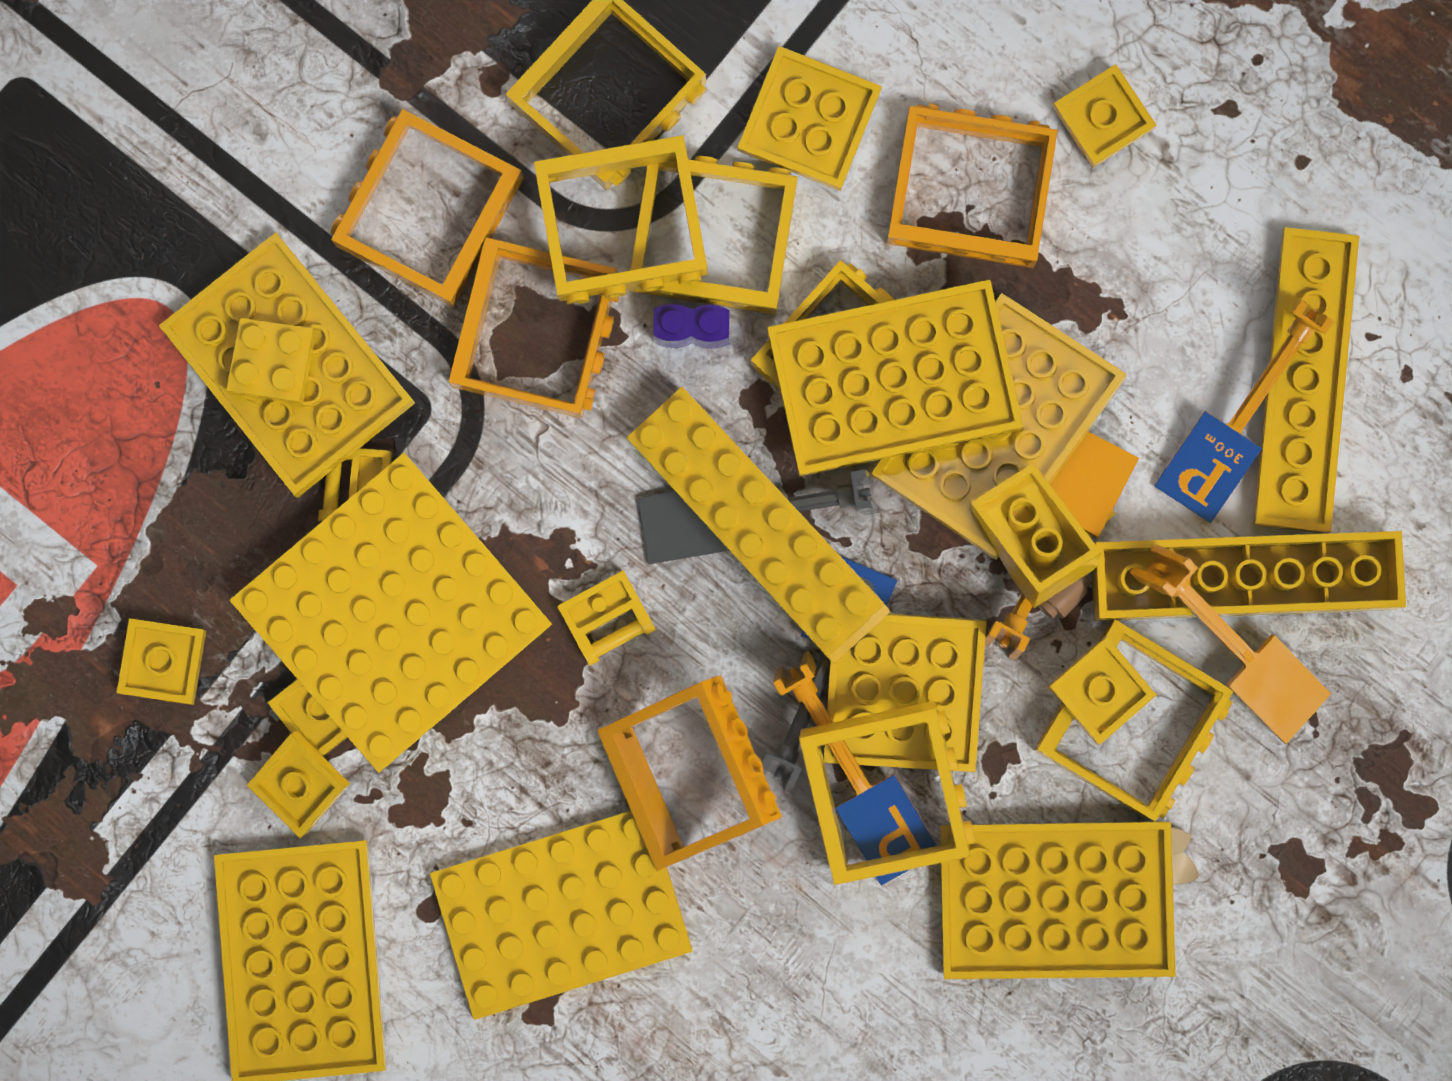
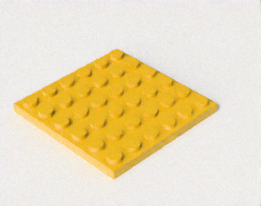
[230,452,552,773]

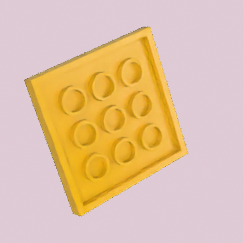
[823,613,987,772]

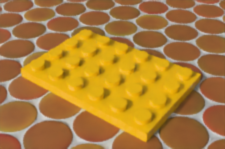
[159,232,415,498]
[767,280,1024,477]
[871,293,1126,560]
[430,811,693,1020]
[940,822,1176,979]
[214,840,387,1081]

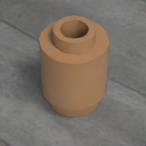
[1038,575,1092,619]

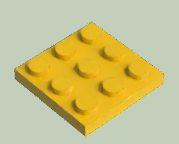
[737,46,882,192]

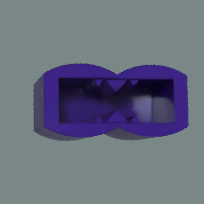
[653,304,730,349]

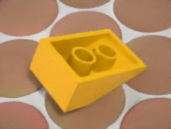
[970,463,1101,608]

